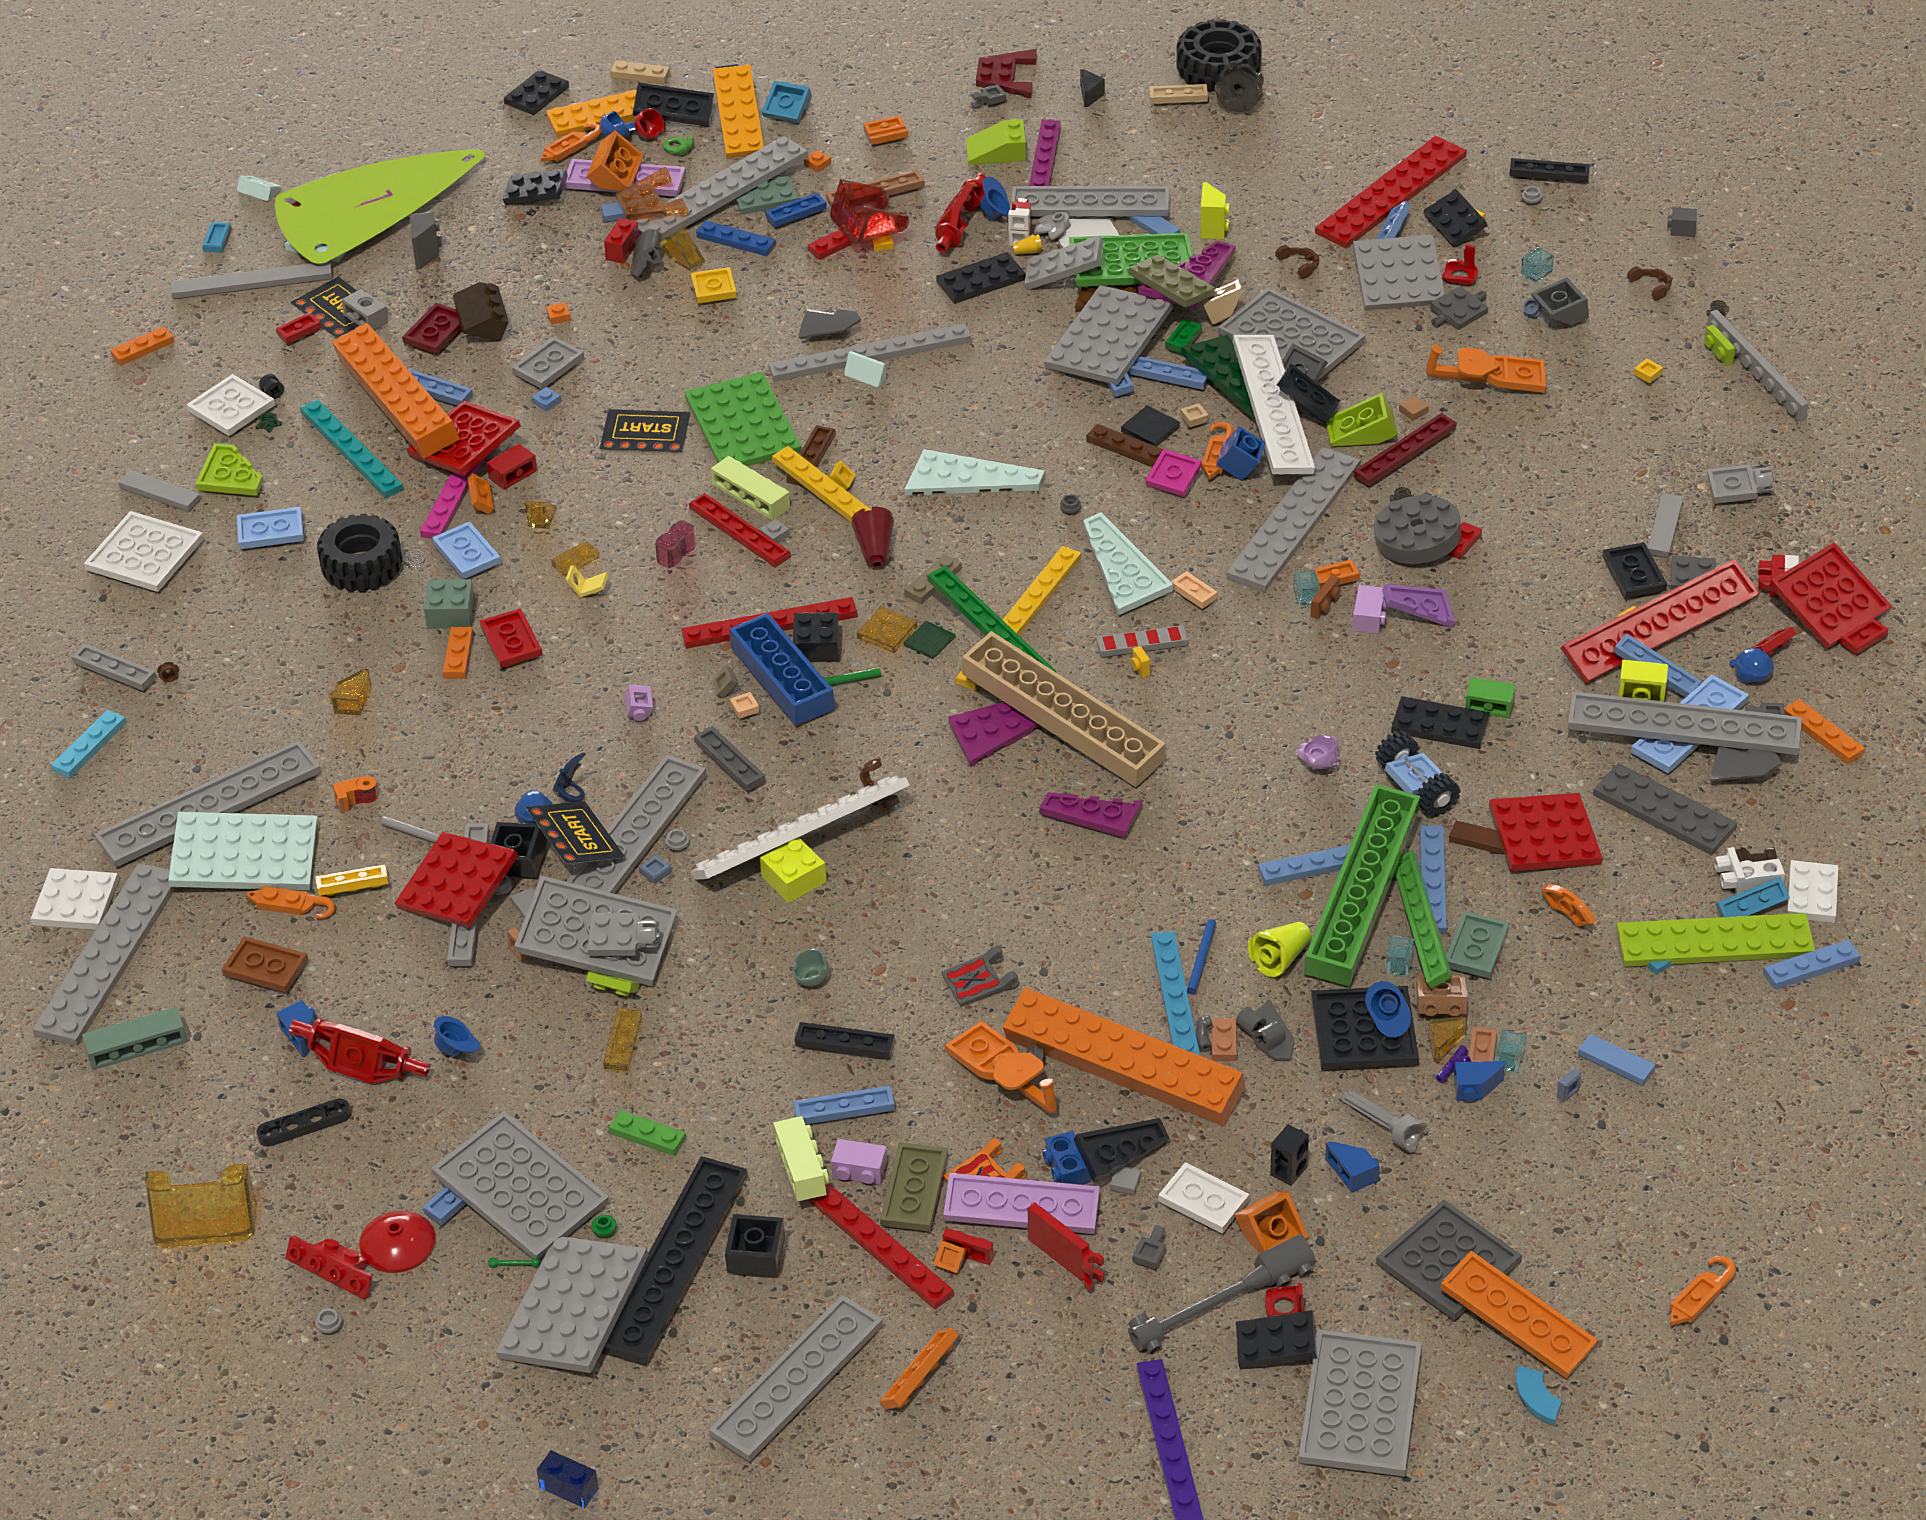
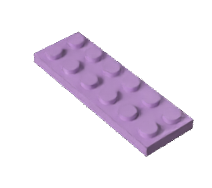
[564,159,686,197]
[943,1173,1100,1234]

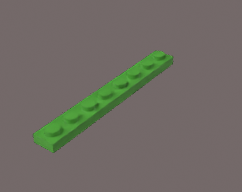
[1395,850,1452,988]

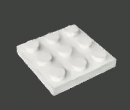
[186,374,275,436]
[31,868,119,930]

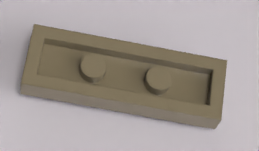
[904,554,962,604]

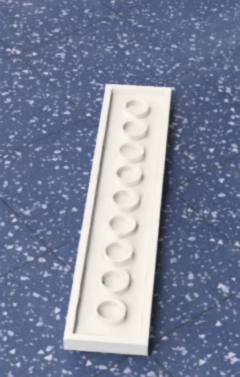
[1232,335,1315,475]
[691,775,910,880]

